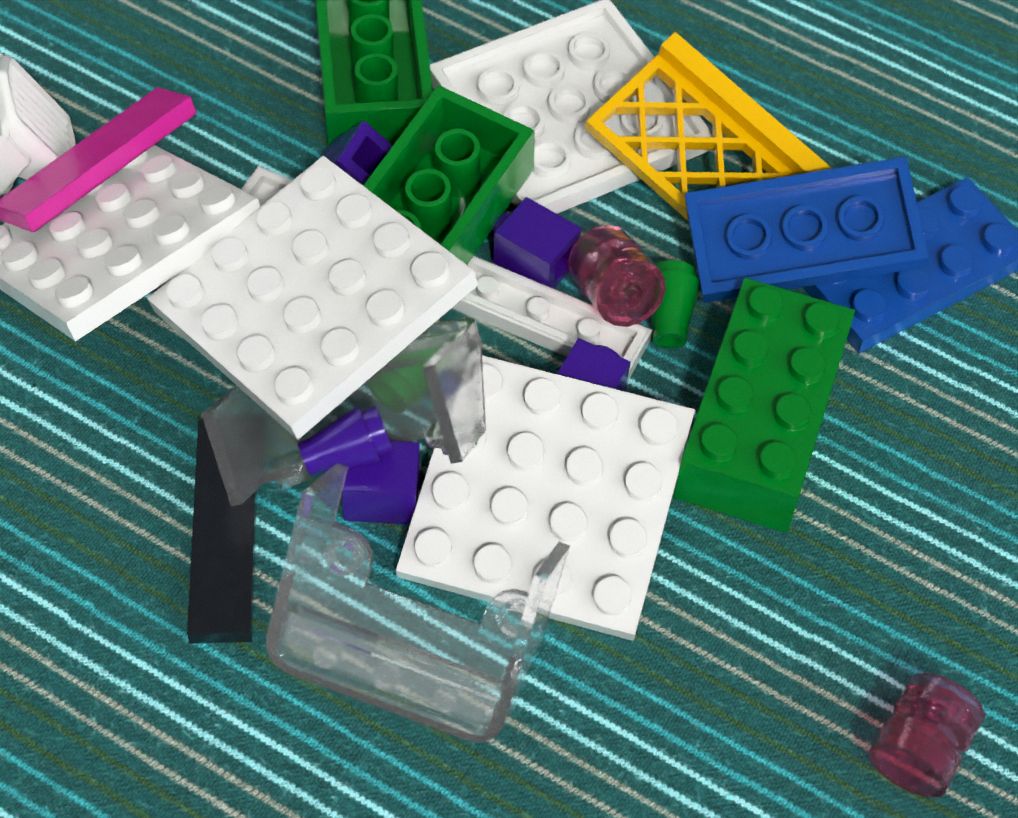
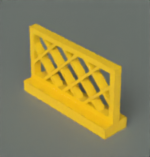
[584,32,833,220]

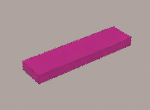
[0,87,197,232]

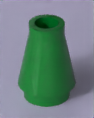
[645,260,700,348]

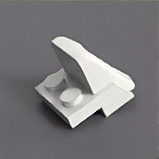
[0,53,76,196]

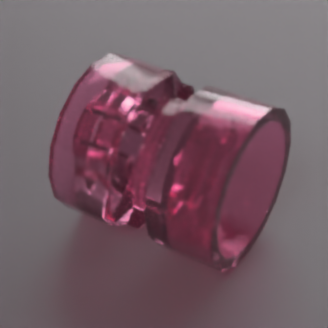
[568,225,666,327]
[869,673,985,798]

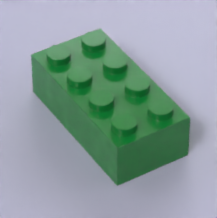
[315,0,433,146]
[363,85,535,265]
[673,277,856,533]

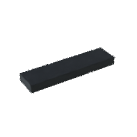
[187,419,259,644]

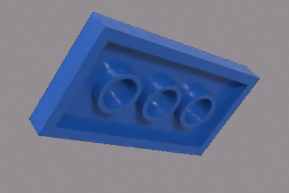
[685,156,929,303]
[803,177,1018,354]

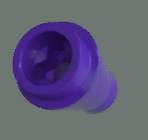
[297,405,394,477]

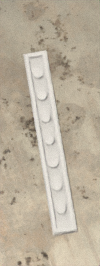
[241,166,652,382]

